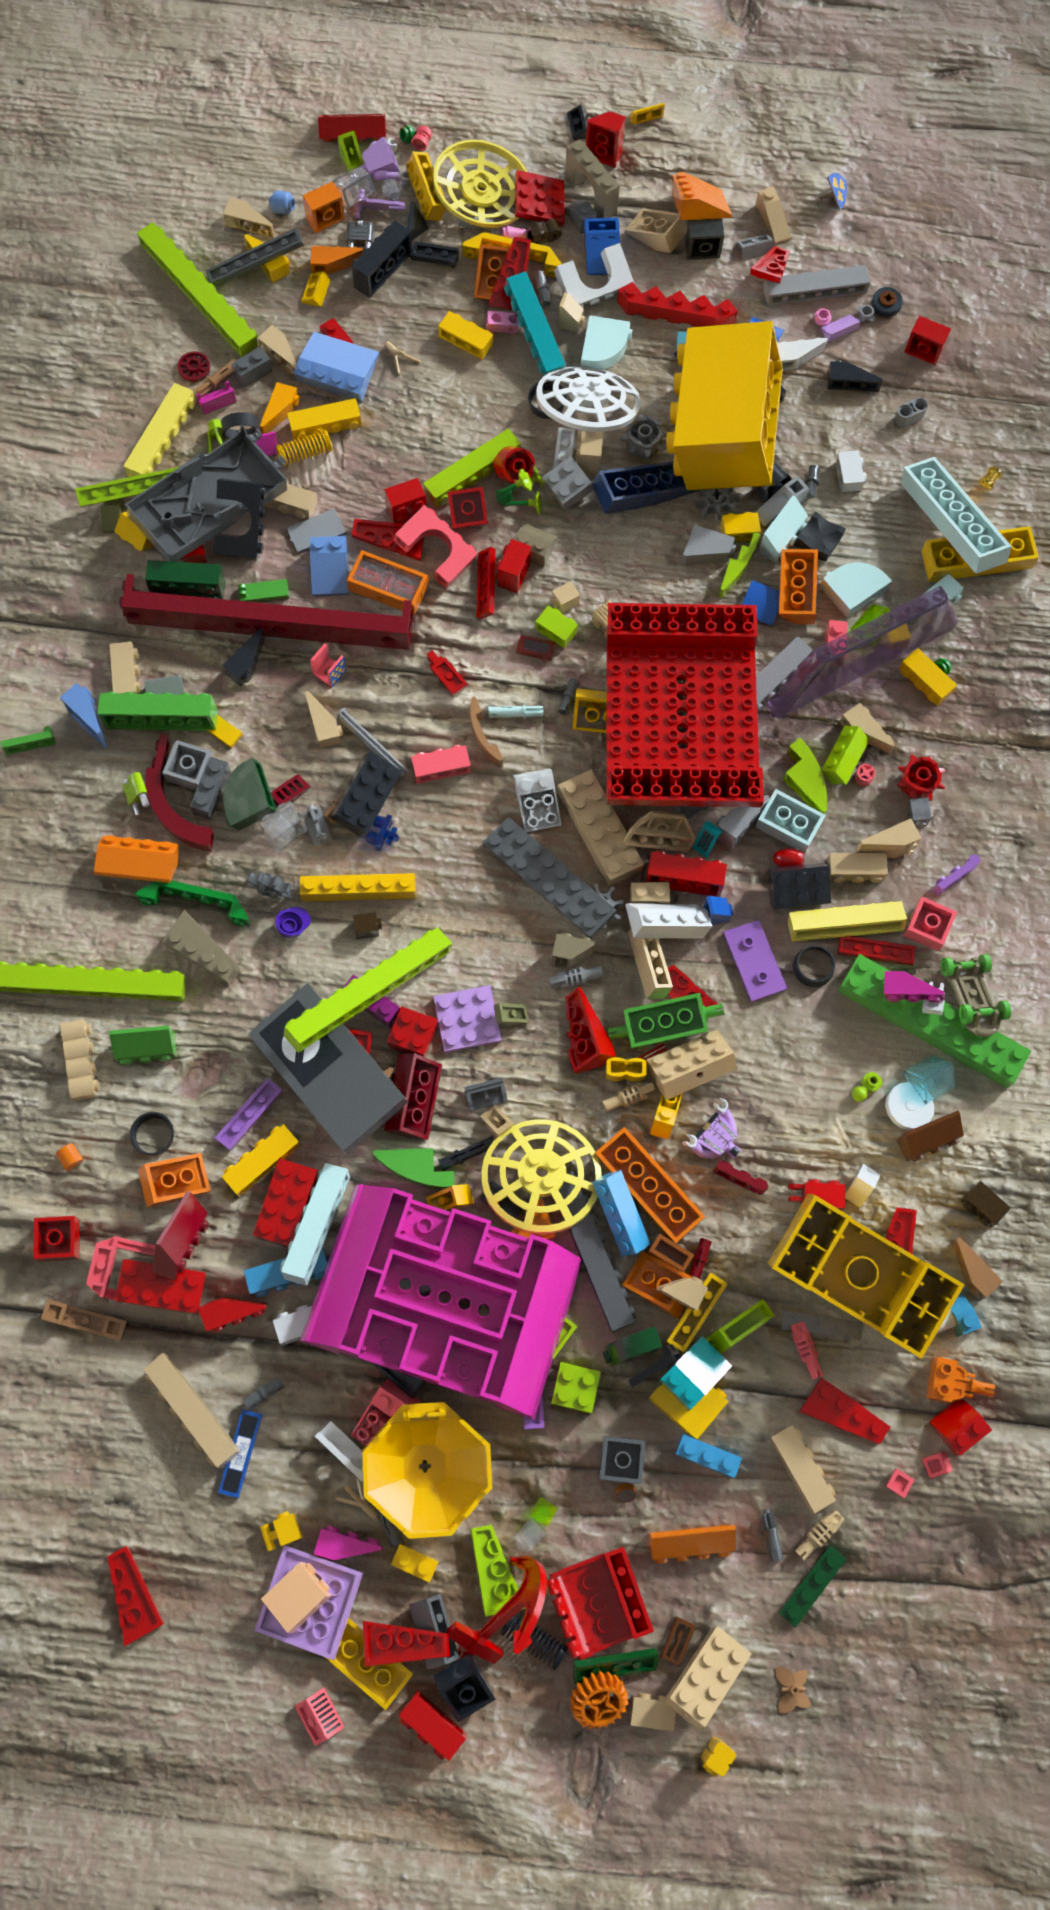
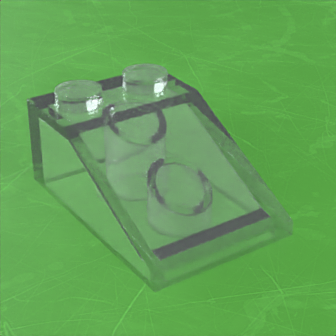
[322,167,375,208]

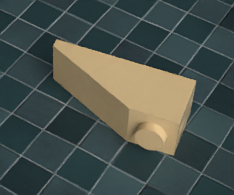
[755,186,791,244]
[305,691,343,748]

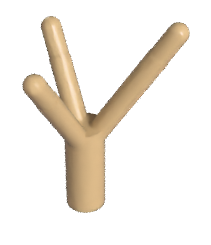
[384,341,421,375]
[336,1479,379,1520]

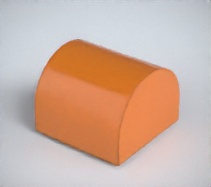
[56,1143,84,1172]

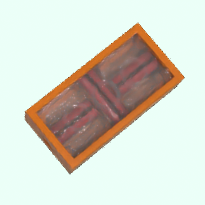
[347,550,429,616]

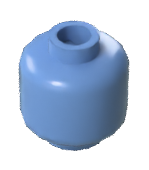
[269,190,295,215]

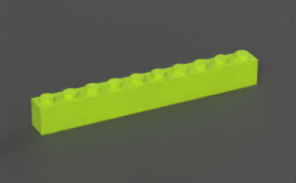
[137,222,258,357]
[284,927,452,1053]
[0,961,187,1001]

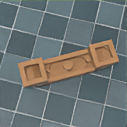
[470,696,503,768]
[41,1299,127,1341]

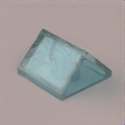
[903,1054,955,1105]

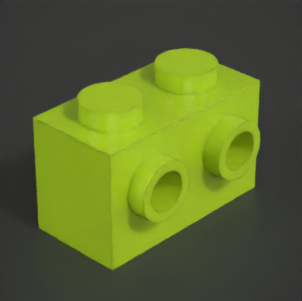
[535,605,578,649]

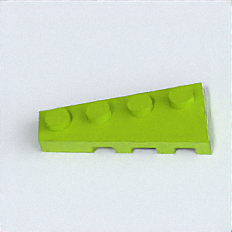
[470,1525,526,1617]

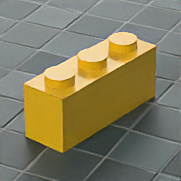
[438,311,493,360]
[899,648,957,706]

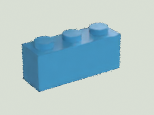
[674,1434,742,1478]

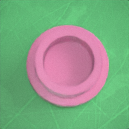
[814,308,831,326]

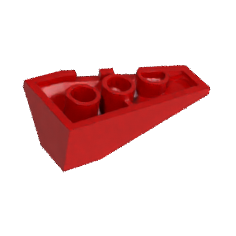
[565,987,616,1073]

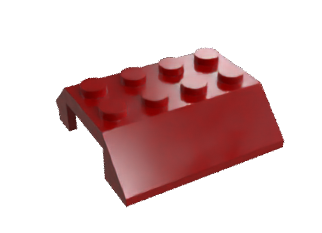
[547,1546,654,1660]

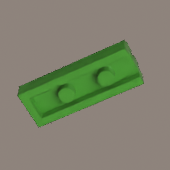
[238,579,289,602]
[1,726,56,755]

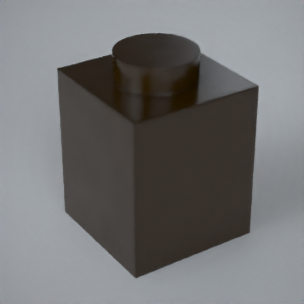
[353,912,382,939]

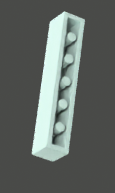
[280,1163,350,1286]

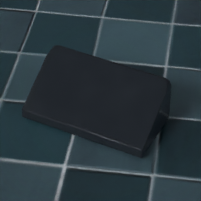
[567,104,588,140]

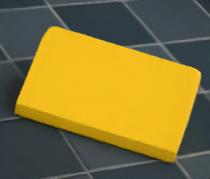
[629,103,665,125]
[301,271,330,307]

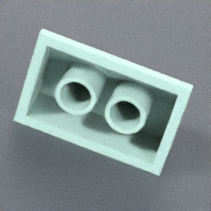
[759,496,808,563]

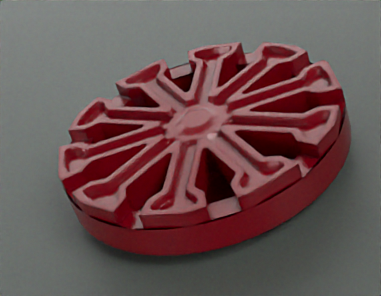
[177,351,211,382]

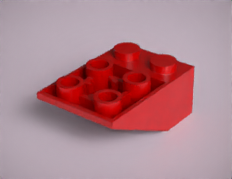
[198,1298,268,1333]

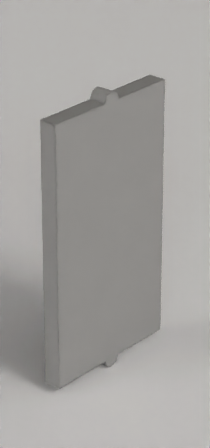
[286,509,346,553]

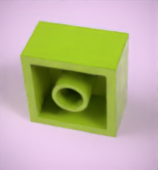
[551,1362,601,1414]

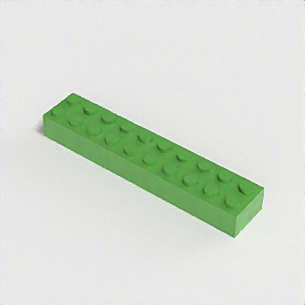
[837,954,1031,1088]

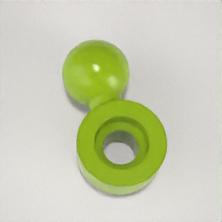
[852,1072,882,1102]

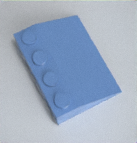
[294,332,379,402]

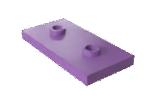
[723,920,787,1003]

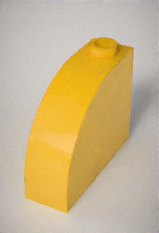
[648,1384,729,1439]

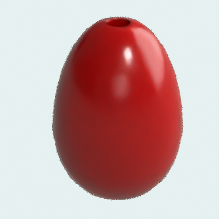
[773,848,804,867]

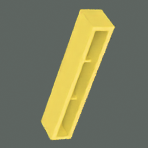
[123,383,196,477]
[787,901,907,942]

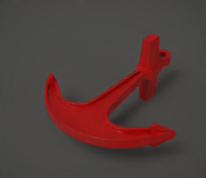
[447,1556,547,1664]

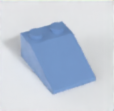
[310,536,348,596]
[60,683,108,749]

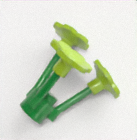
[496,466,544,514]

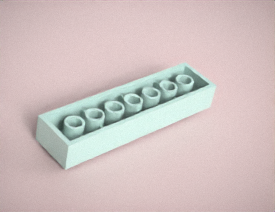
[901,457,1011,574]

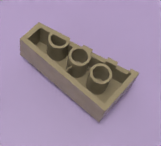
[162,910,240,987]

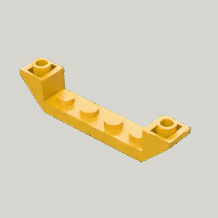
[462,232,562,277]

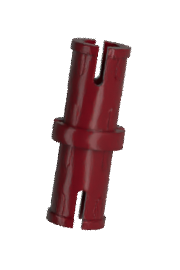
[688,1238,712,1280]

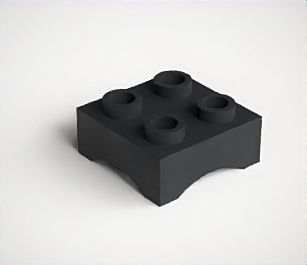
[795,511,846,562]

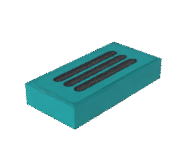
[692,820,723,858]

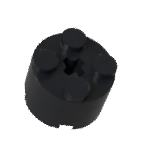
[751,461,792,503]

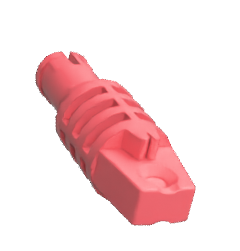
[791,1322,824,1380]

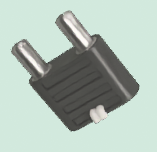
[346,221,374,249]

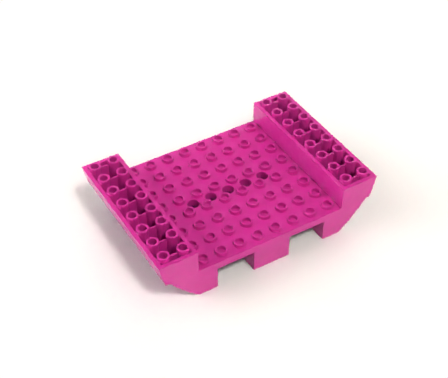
[300,1184,583,1420]

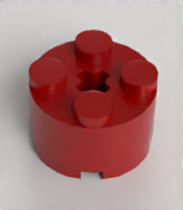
[493,446,535,484]

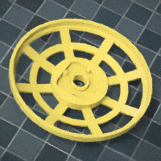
[433,140,528,228]
[481,1120,601,1234]

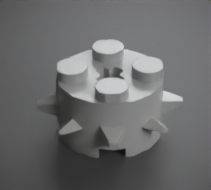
[620,415,668,459]

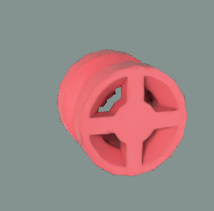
[854,764,875,786]

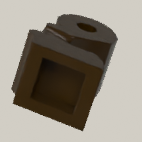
[527,219,562,244]

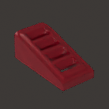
[271,774,311,811]

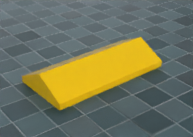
[325,1618,413,1710]

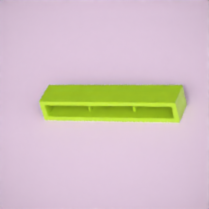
[423,428,521,507]

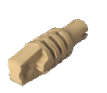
[602,1082,655,1112]
[795,1509,844,1561]

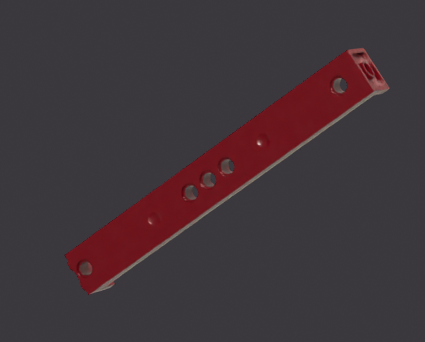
[119,574,413,650]

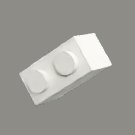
[835,451,867,493]

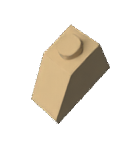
[558,292,585,333]
[656,1276,708,1310]

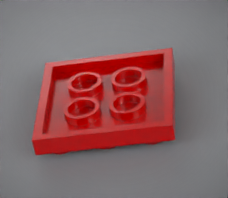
[515,170,565,226]

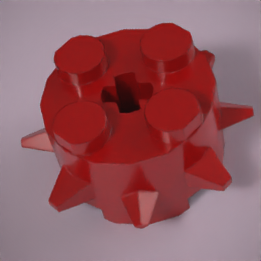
[897,755,945,801]

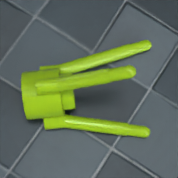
[207,419,229,453]

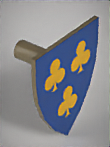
[818,173,847,210]

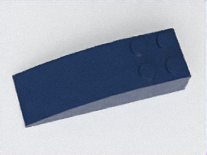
[592,461,700,513]

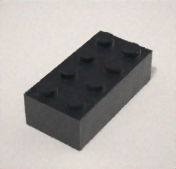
[351,220,412,298]
[329,751,402,837]

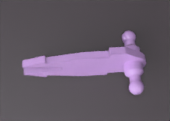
[353,188,406,219]

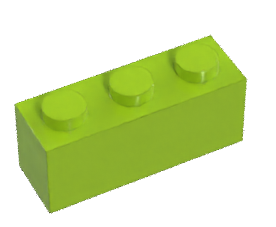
[821,726,870,785]

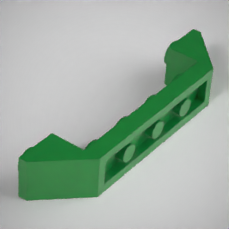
[136,880,251,927]

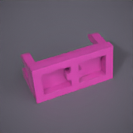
[196,381,237,415]

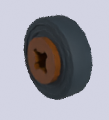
[872,287,903,317]

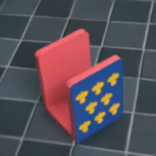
[310,644,347,688]

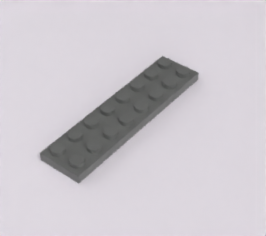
[482,817,617,939]

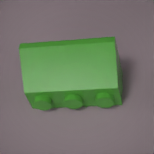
[109,1025,177,1065]

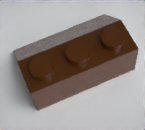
[896,1110,964,1162]

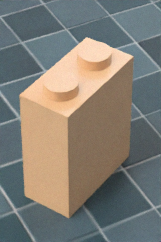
[261,1562,331,1633]

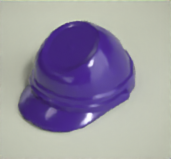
[275,907,311,938]

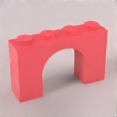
[394,505,477,589]

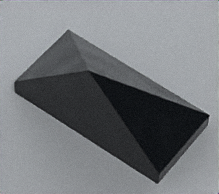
[407,201,429,240]

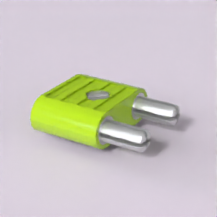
[123,772,149,816]

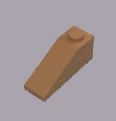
[952,1236,1003,1300]

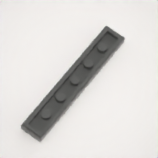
[206,228,304,287]

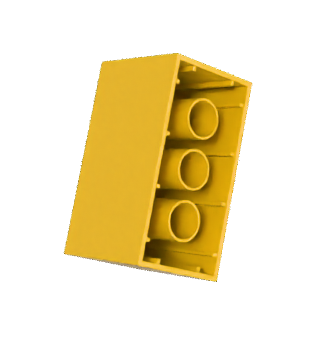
[666,321,783,490]

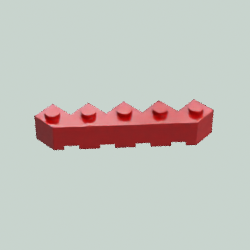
[617,281,738,327]

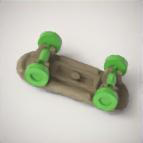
[940,954,1011,1037]

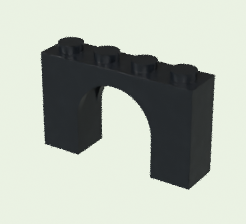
[214,478,267,559]

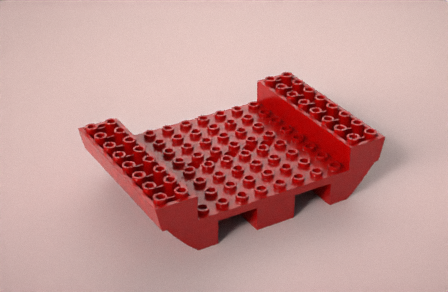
[606,603,764,808]

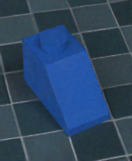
[703,896,733,925]

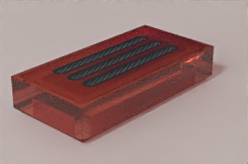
[516,635,556,661]

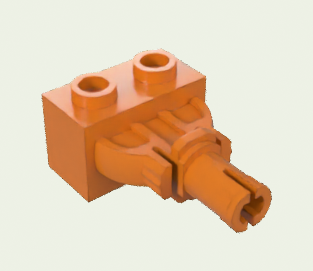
[926,1357,995,1403]

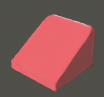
[922,1451,952,1479]

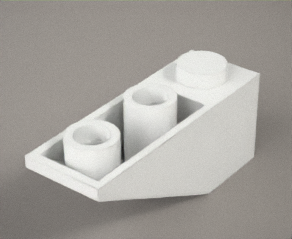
[777,338,828,371]

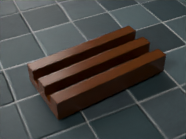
[660,1616,696,1667]

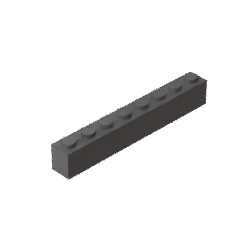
[559,1171,636,1333]

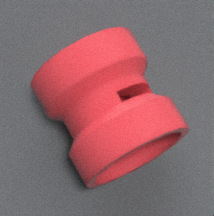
[411,125,433,151]

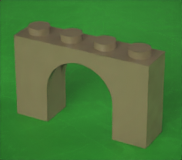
[565,139,620,218]

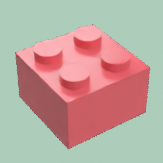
[903,897,957,951]

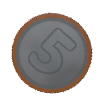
[615,1483,637,1503]

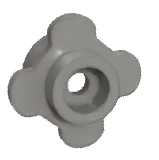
[857,305,875,322]

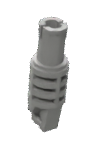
[549,966,603,989]

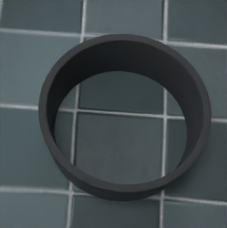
[528,380,566,419]
[221,412,260,439]
[793,945,835,987]
[130,1112,174,1155]

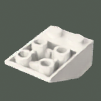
[513,769,561,832]

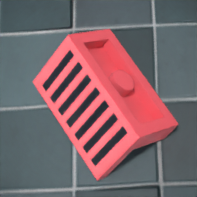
[295,1688,344,1746]

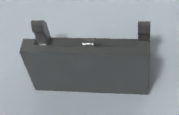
[464,1078,508,1112]

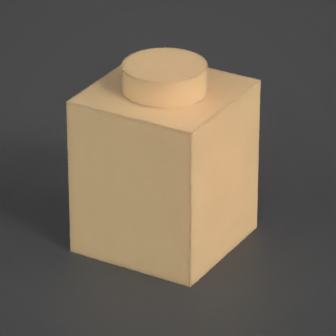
[551,581,580,613]

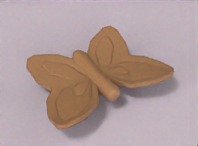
[775,1667,810,1713]

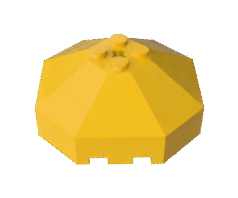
[362,1402,492,1539]

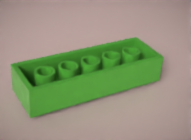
[98,692,218,731]

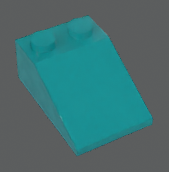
[659,1336,731,1411]

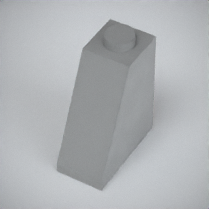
[681,525,736,565]

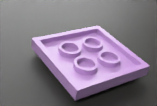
[433,985,502,1053]

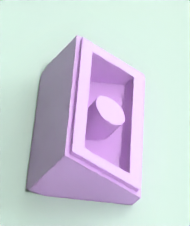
[820,315,860,342]

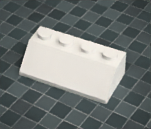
[625,903,712,939]

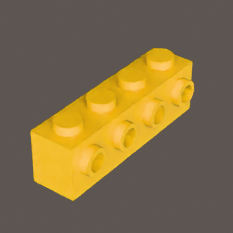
[406,152,447,221]

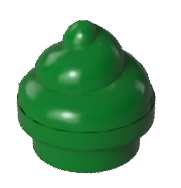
[399,125,416,143]
[934,658,951,675]

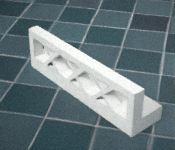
[315,1421,363,1482]

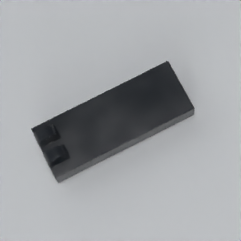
[410,242,459,268]
[628,1344,682,1387]

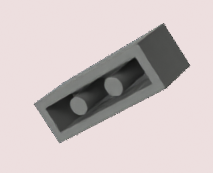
[190,757,231,820]
[409,1594,460,1669]

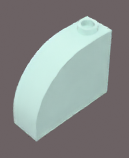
[581,316,633,370]
[820,562,892,618]

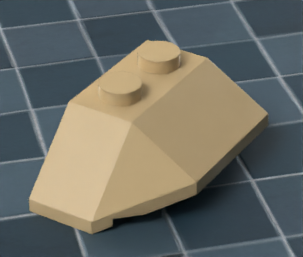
[623,811,696,852]

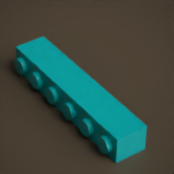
[504,271,566,376]

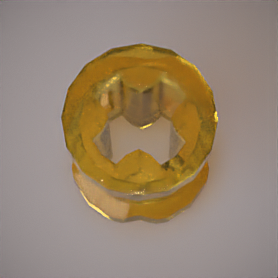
[980,466,1003,490]

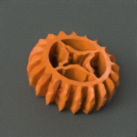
[570,1671,628,1731]

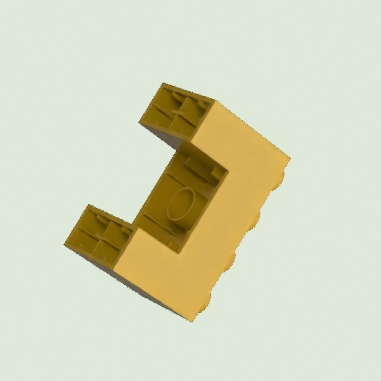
[767,1194,965,1359]

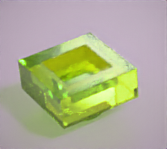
[530,1497,558,1527]

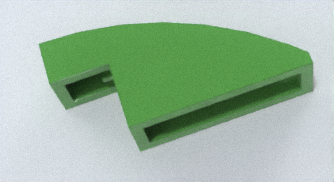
[373,1148,454,1190]

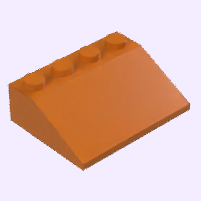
[672,172,732,220]

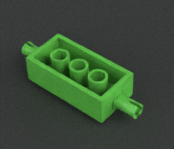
[608,993,725,1050]

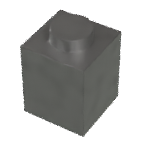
[906,798,932,828]

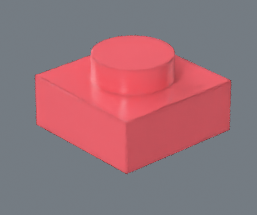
[885,1468,914,1498]

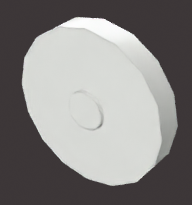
[885,1082,934,1131]

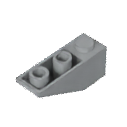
[755,476,809,527]

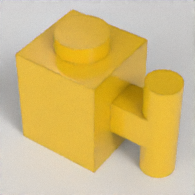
[260,1511,303,1552]

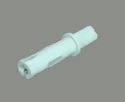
[489,704,543,719]

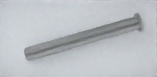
[335,708,408,778]

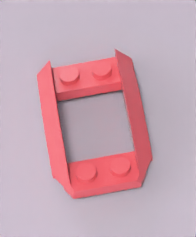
[86,1236,168,1311]

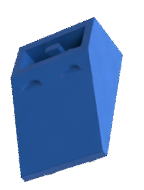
[584,217,620,275]

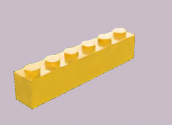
[300,873,416,902]

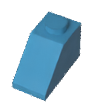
[951,1292,982,1337]

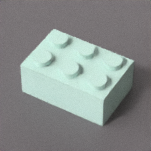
[755,789,826,853]

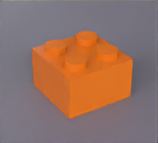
[302,182,345,233]

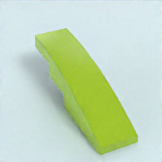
[718,532,761,599]

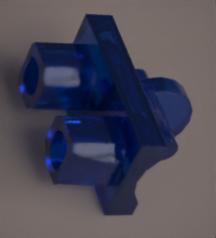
[366,814,400,852]

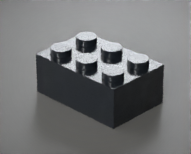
[768,863,831,909]

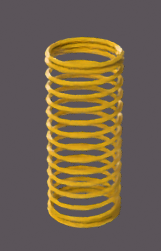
[275,430,333,467]

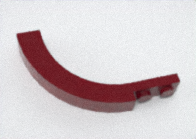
[145,734,215,852]

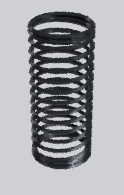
[501,1613,568,1671]

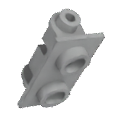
[302,805,332,846]

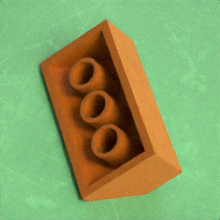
[779,549,818,625]
[94,835,179,883]
[647,1524,736,1564]

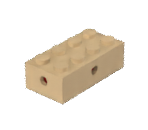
[647,1029,737,1100]
[664,1626,751,1730]

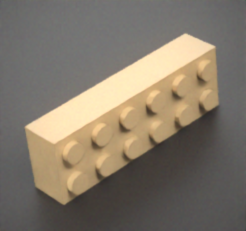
[557,769,644,887]

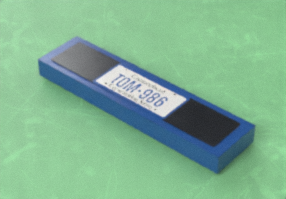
[218,1409,263,1498]

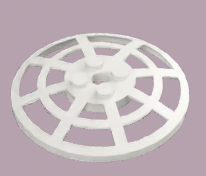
[536,366,641,432]

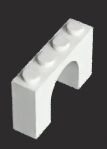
[554,243,634,308]

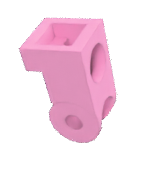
[486,311,519,334]

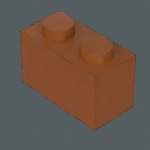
[647,1233,694,1272]

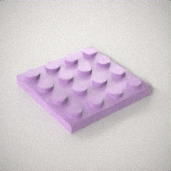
[255,1545,363,1660]

